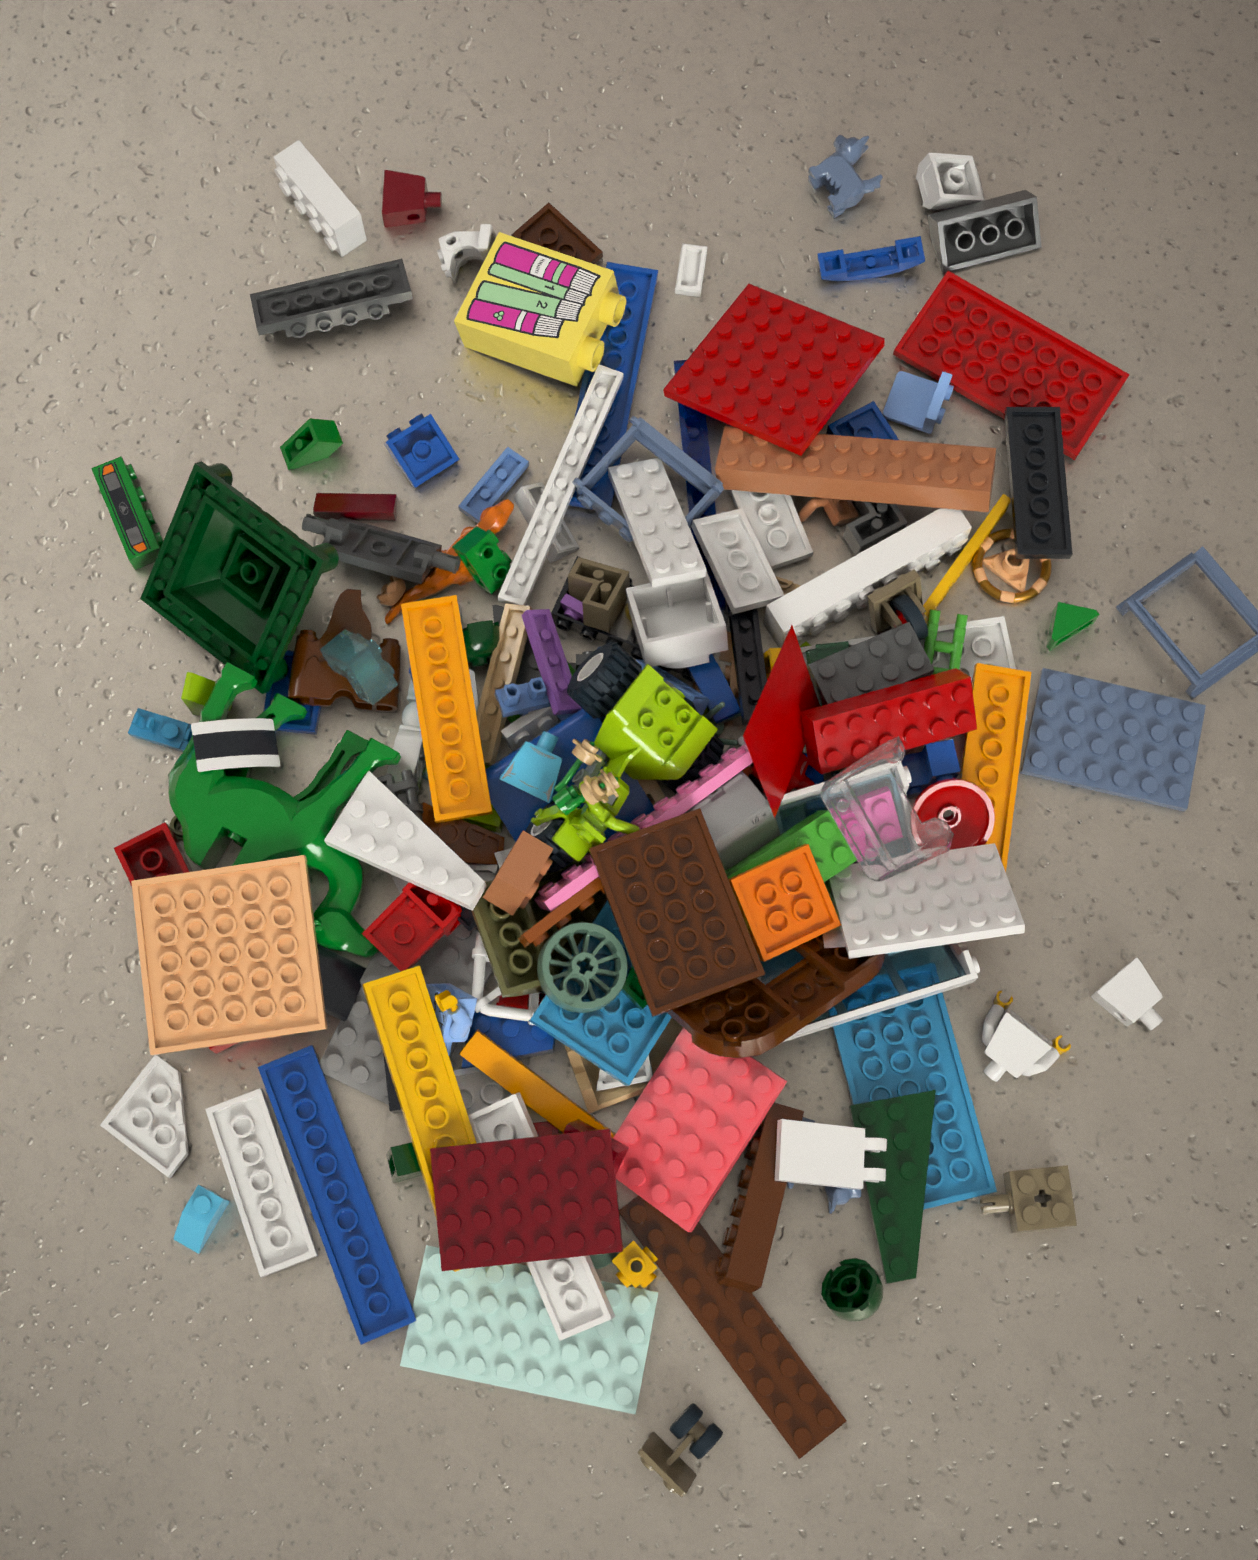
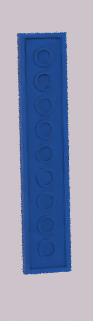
[569,262,658,510]
[258,1045,417,1345]

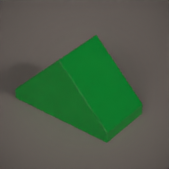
[1046,602,1100,651]

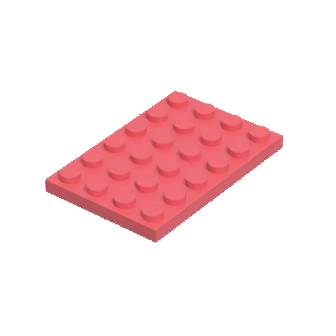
[613,1028,787,1232]

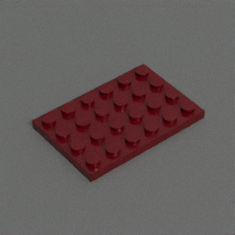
[430,1128,623,1271]

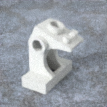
[437,224,497,283]

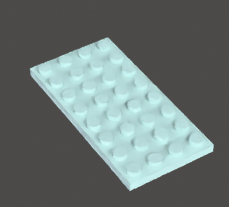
[400,1245,658,1415]

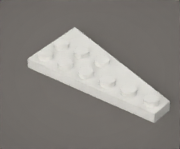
[324,771,487,911]

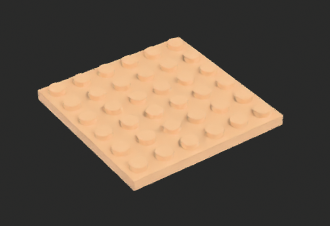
[131,855,327,1055]

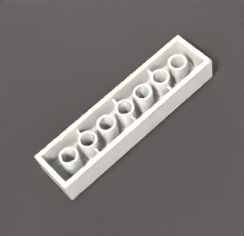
[763,508,972,648]

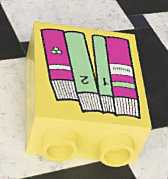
[454,232,626,387]

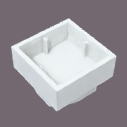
[626,570,728,668]

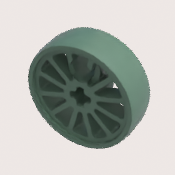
[537,922,628,1013]

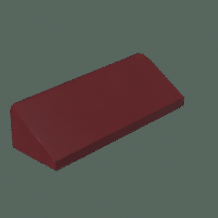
[313,493,397,521]

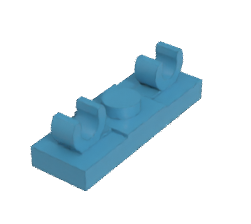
[128,708,192,752]

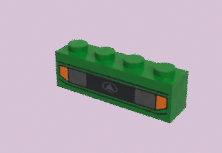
[91,456,164,570]

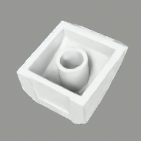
[916,153,985,210]

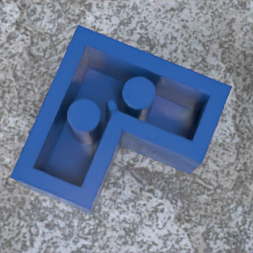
[900,739,961,798]

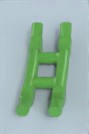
[923,609,968,674]

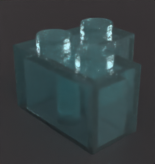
[320,629,398,705]

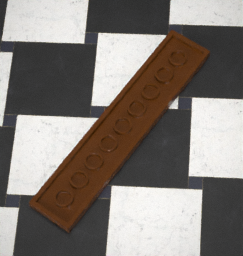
[619,1195,847,1459]

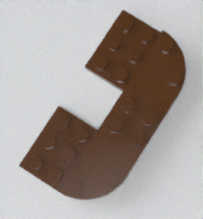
[667,934,886,1058]

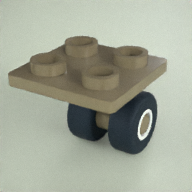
[638,1403,723,1497]

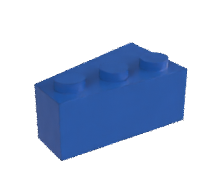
[462,1011,555,1069]

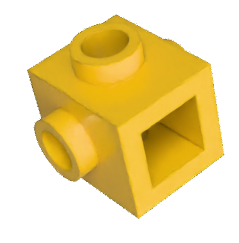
[612,1240,658,1289]

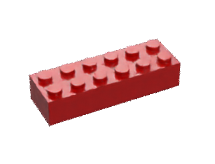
[800,668,977,774]

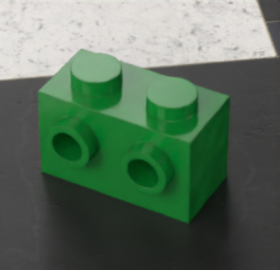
[452,526,512,594]

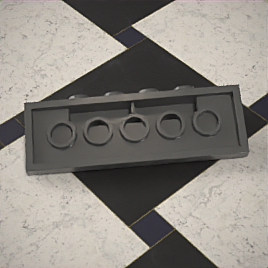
[250,258,413,338]

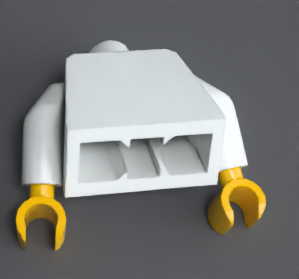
[982,991,1071,1082]

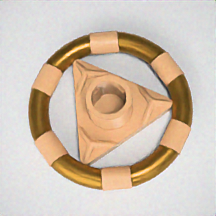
[973,528,1051,603]

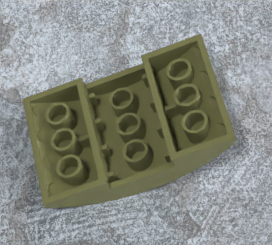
[471,857,607,997]

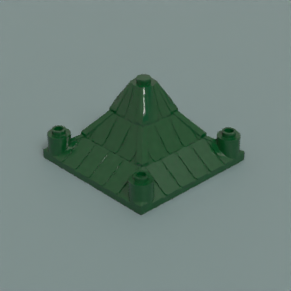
[140,461,339,694]

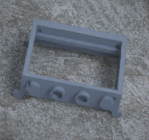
[572,416,724,543]

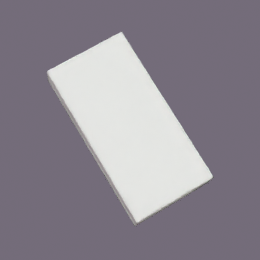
[675,243,708,297]

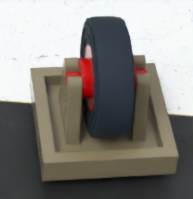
[867,569,928,641]

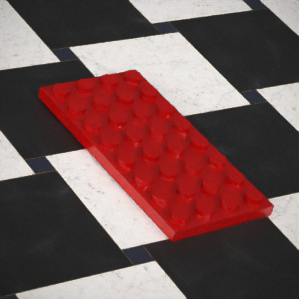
[893,271,1130,460]

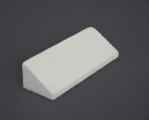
[514,482,579,563]

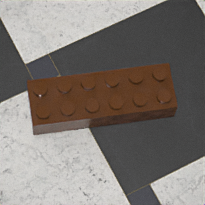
[715,1102,804,1293]

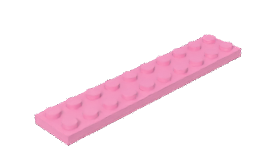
[534,739,753,911]

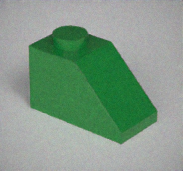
[280,418,343,470]

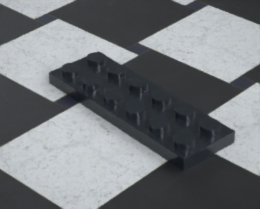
[1004,407,1073,559]

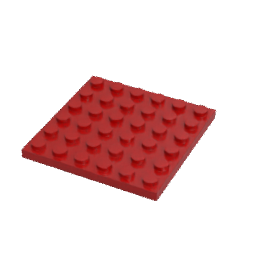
[663,283,885,456]

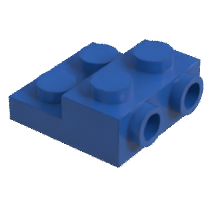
[826,401,899,440]
[384,413,460,488]

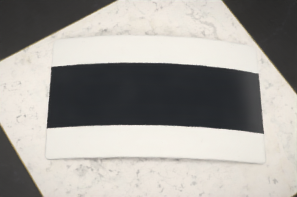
[191,718,280,772]

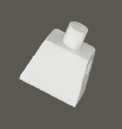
[1091,957,1164,1031]

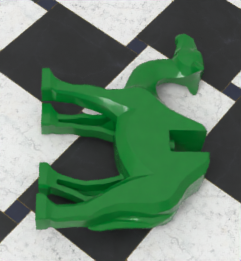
[168,662,401,957]

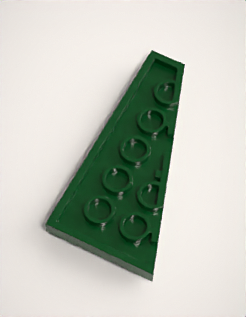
[849,1090,936,1284]

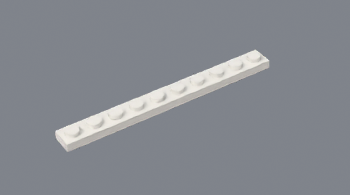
[498,364,623,605]

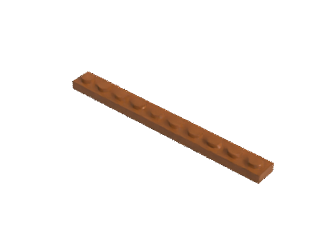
[518,765,753,948]

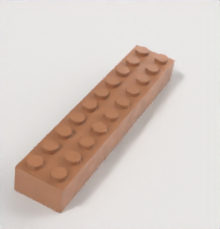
[715,426,996,512]

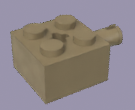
[979,1165,1077,1233]

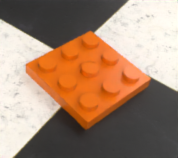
[728,844,841,962]

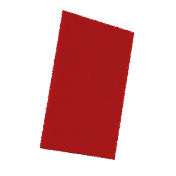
[743,625,820,818]

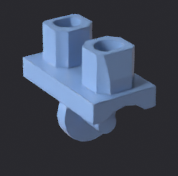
[494,677,551,718]

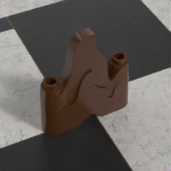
[287,589,401,713]

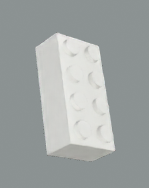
[274,140,367,257]

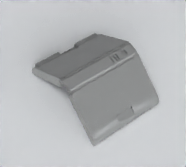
[685,771,780,871]

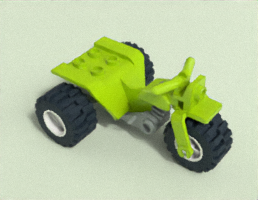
[525,642,724,873]

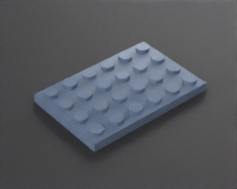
[1020,668,1206,812]

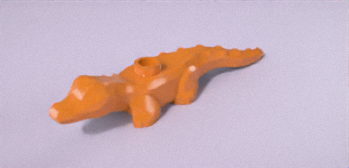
[385,499,514,624]

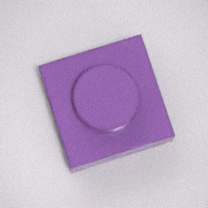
[560,593,584,623]

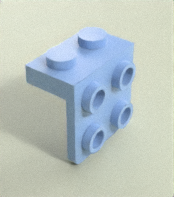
[882,371,954,434]

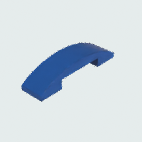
[817,236,925,281]
[686,654,741,724]

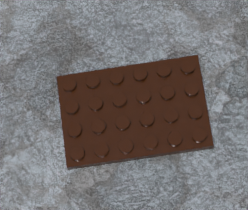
[589,808,765,1017]

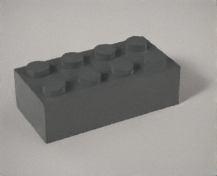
[807,622,934,706]

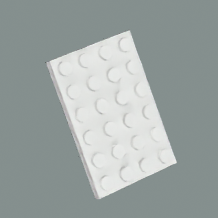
[828,843,1025,959]

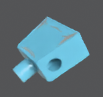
[499,731,563,803]

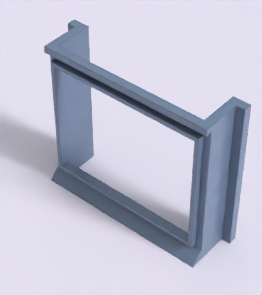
[1116,546,1258,700]

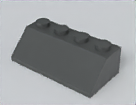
[928,190,1042,273]

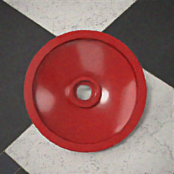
[909,778,995,853]

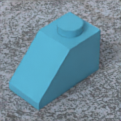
[173,1185,230,1254]

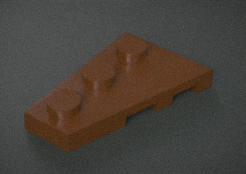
[511,202,603,264]

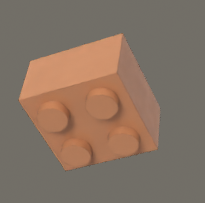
[483,830,554,916]

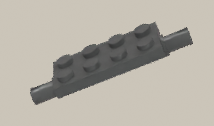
[302,514,461,584]

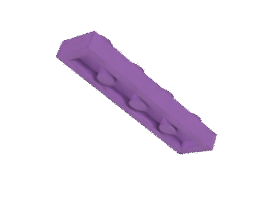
[521,609,582,715]

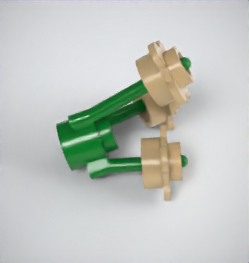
[552,739,620,815]

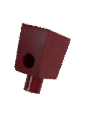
[382,170,442,227]

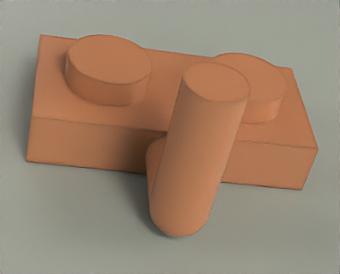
[798,497,859,526]

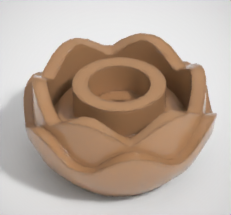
[376,576,406,606]

